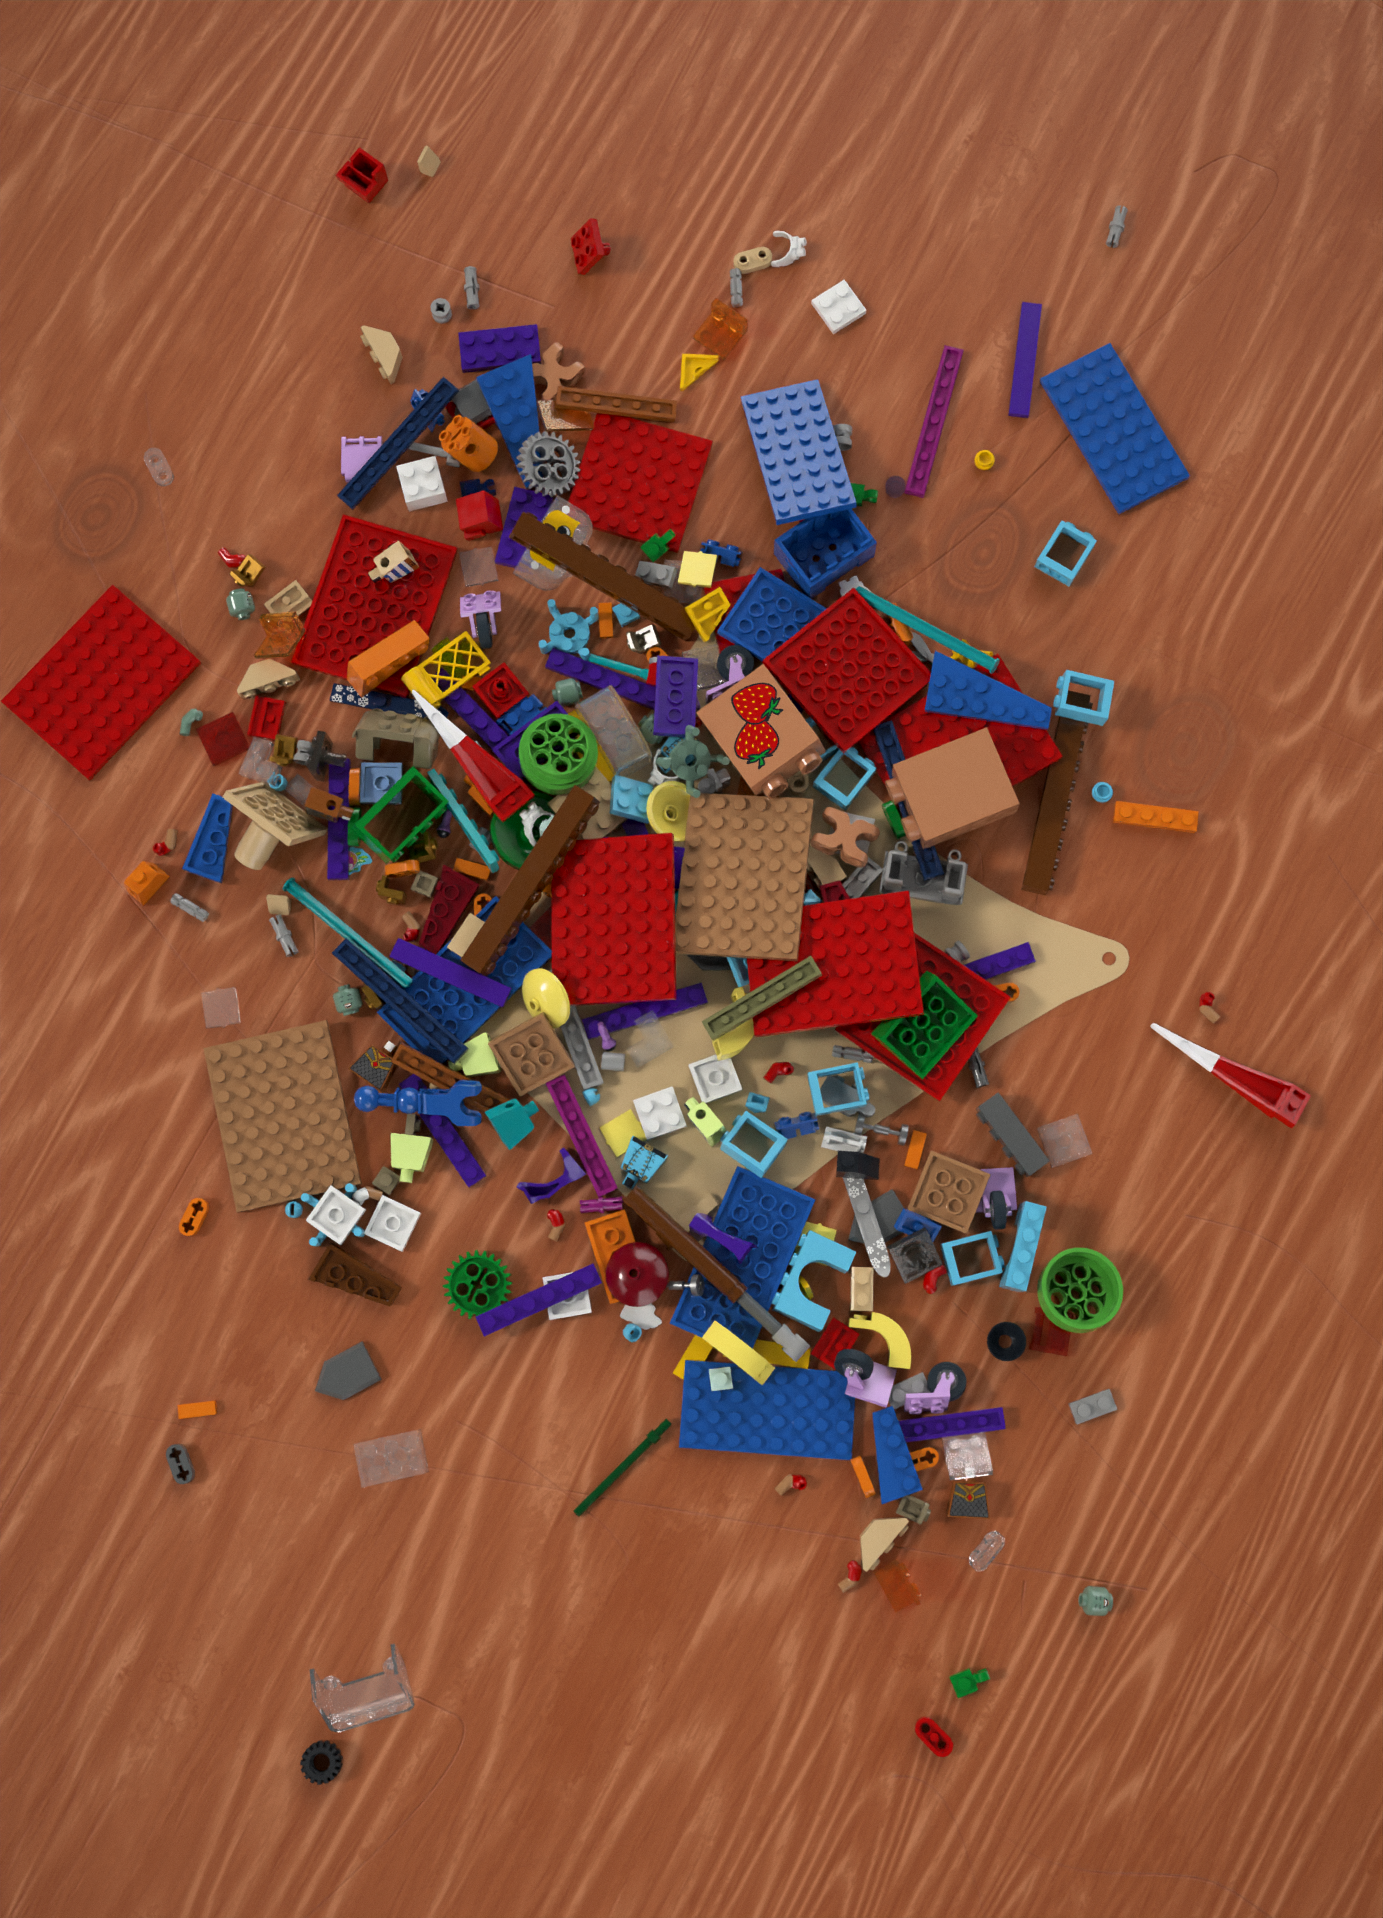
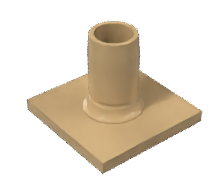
[222,781,328,870]

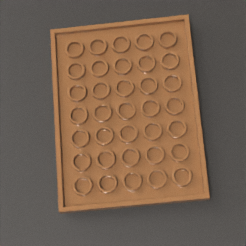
[675,793,814,961]
[203,1020,362,1213]

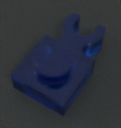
[460,479,496,497]

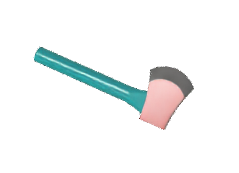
[589,654,657,687]

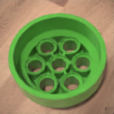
[519,714,598,795]
[1037,1248,1123,1333]

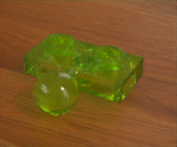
[431,637,475,682]

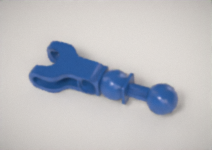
[354,1080,482,1126]

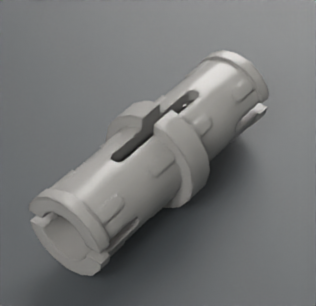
[1106,205,1128,248]
[464,266,480,309]
[269,914,299,957]

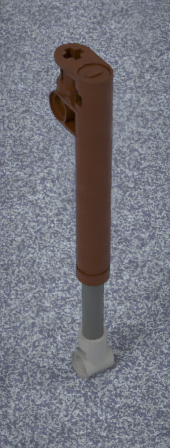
[623,1185,810,1362]

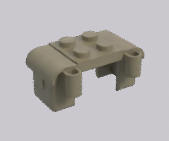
[352,709,440,769]

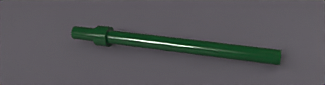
[573,1418,672,1517]

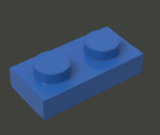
[894,1208,942,1244]

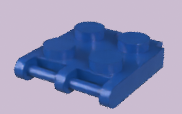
[496,694,547,736]

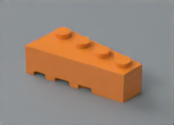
[347,620,430,698]

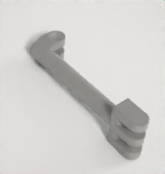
[408,442,461,467]

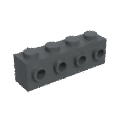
[976,1092,1050,1177]

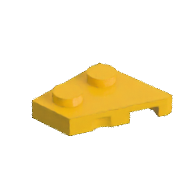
[684,587,730,642]

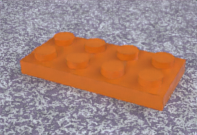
[584,1209,638,1304]

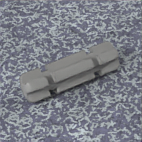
[730,268,743,308]
[170,893,209,922]
[832,1045,873,1063]

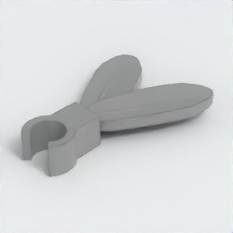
[911,632,934,665]

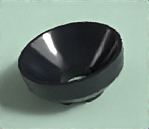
[987,1322,1026,1361]

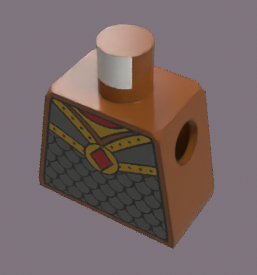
[304,787,354,823]
[348,1040,398,1093]
[946,1468,990,1519]

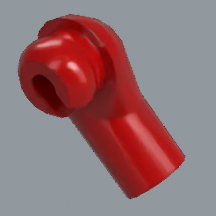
[218,547,246,568]
[763,1062,794,1084]
[923,1264,947,1294]

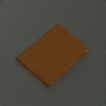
[536,400,595,432]

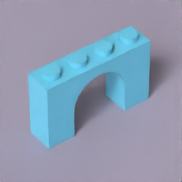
[999,1201,1047,1292]
[772,1230,856,1332]

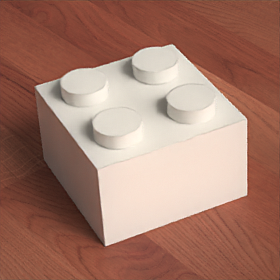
[396,456,448,512]

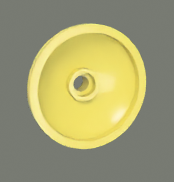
[646,781,690,842]
[522,968,570,1028]

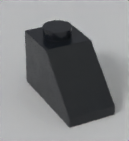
[836,1150,880,1180]

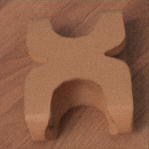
[532,342,586,408]
[810,807,880,868]

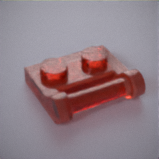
[1029,1307,1073,1356]

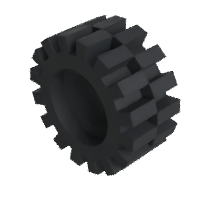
[300,1740,343,1785]

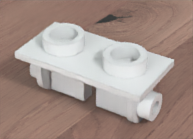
[821,1127,867,1153]

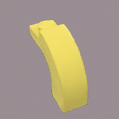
[712,987,754,1061]
[848,1312,911,1369]
[702,1321,775,1385]

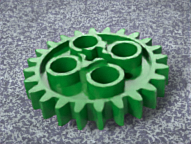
[443,1250,513,1319]

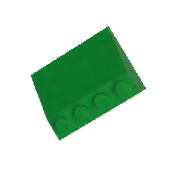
[871,971,978,1079]

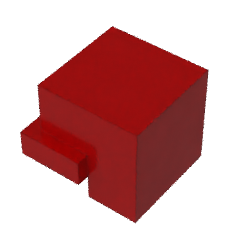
[336,147,389,203]
[456,490,503,541]

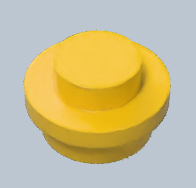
[974,450,995,470]

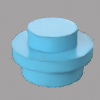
[1092,782,1113,803]

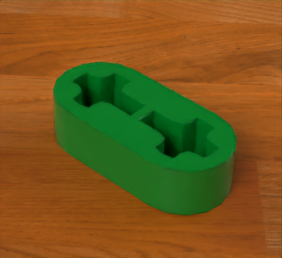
[882,800,906,839]
[348,808,362,846]

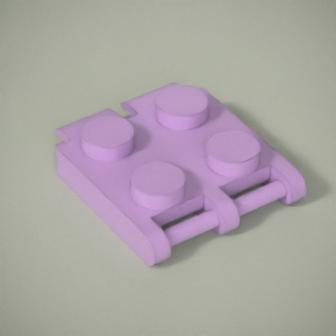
[341,436,383,482]

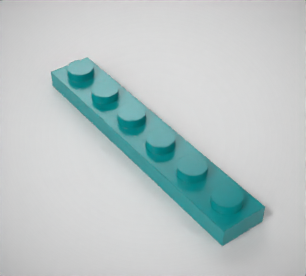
[427,769,500,874]

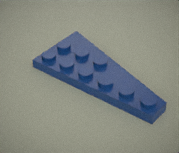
[476,354,544,489]
[925,651,1052,730]

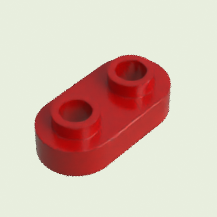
[914,1716,953,1757]

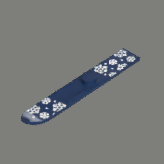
[329,683,449,718]

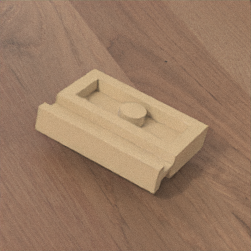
[264,580,312,628]

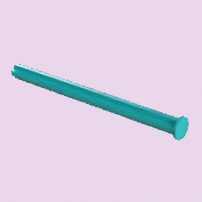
[856,586,1000,674]
[282,877,413,989]

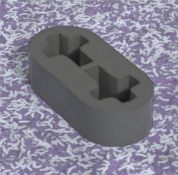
[166,1444,195,1484]

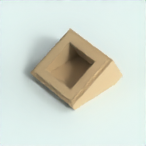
[417,146,441,177]
[266,894,291,915]

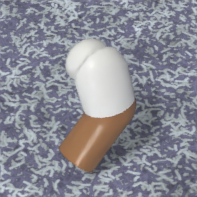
[352,1186,384,1206]

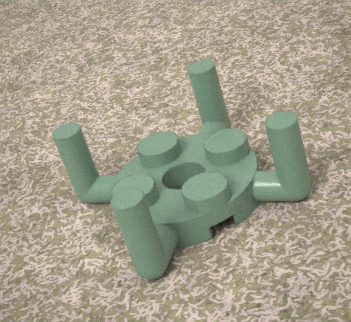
[656,725,730,798]

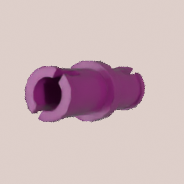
[580,1196,624,1214]

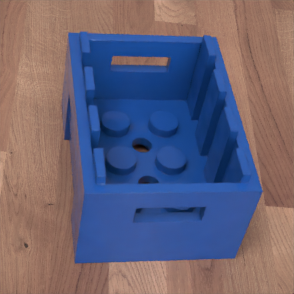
[774,509,877,599]

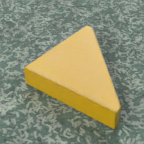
[680,354,719,391]

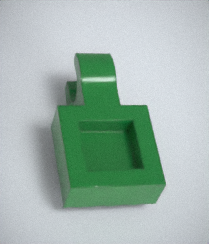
[851,483,878,507]
[640,529,676,562]
[949,1668,990,1699]

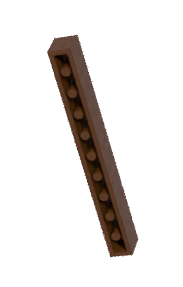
[509,512,695,641]
[1021,690,1093,896]
[460,785,600,977]

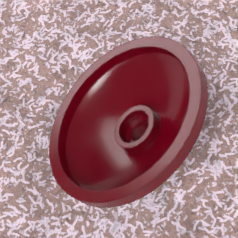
[606,1242,669,1307]

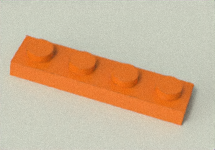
[1113,801,1199,833]

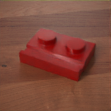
[247,696,286,741]
[810,1317,860,1370]

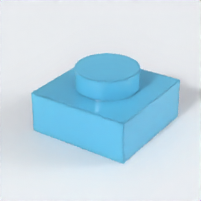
[612,603,640,627]

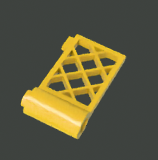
[401,631,491,709]

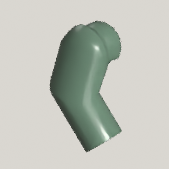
[180,709,203,736]

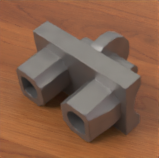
[698,768,731,794]

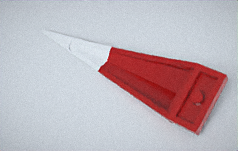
[412,690,535,822]
[1150,1023,1311,1129]

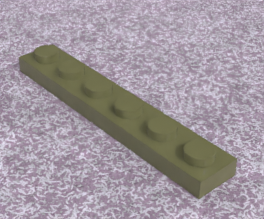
[702,956,822,1041]

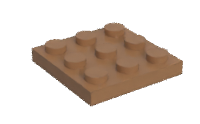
[488,1012,575,1097]
[907,1151,991,1234]

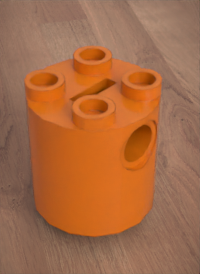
[439,415,498,472]

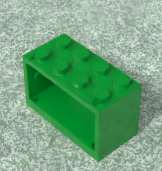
[351,766,449,864]

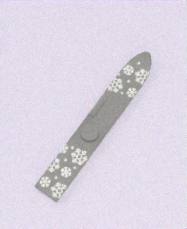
[843,1178,891,1278]

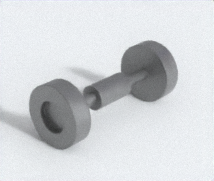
[854,1114,909,1146]
[667,1274,705,1296]

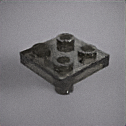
[307,731,347,782]
[887,1227,943,1284]

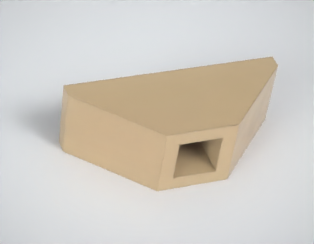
[360,326,403,384]
[237,658,300,700]
[860,1517,909,1572]

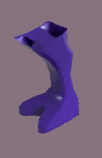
[516,1147,586,1204]
[689,1213,757,1264]

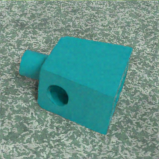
[485,1099,539,1150]

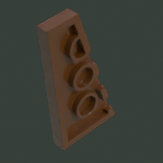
[308,1243,402,1306]

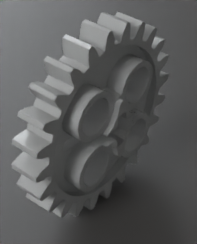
[517,431,581,497]

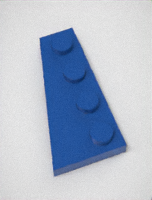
[182,793,233,884]
[872,1406,923,1504]

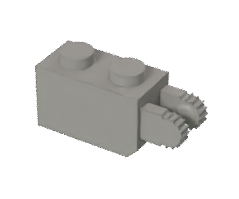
[820,1075,876,1118]

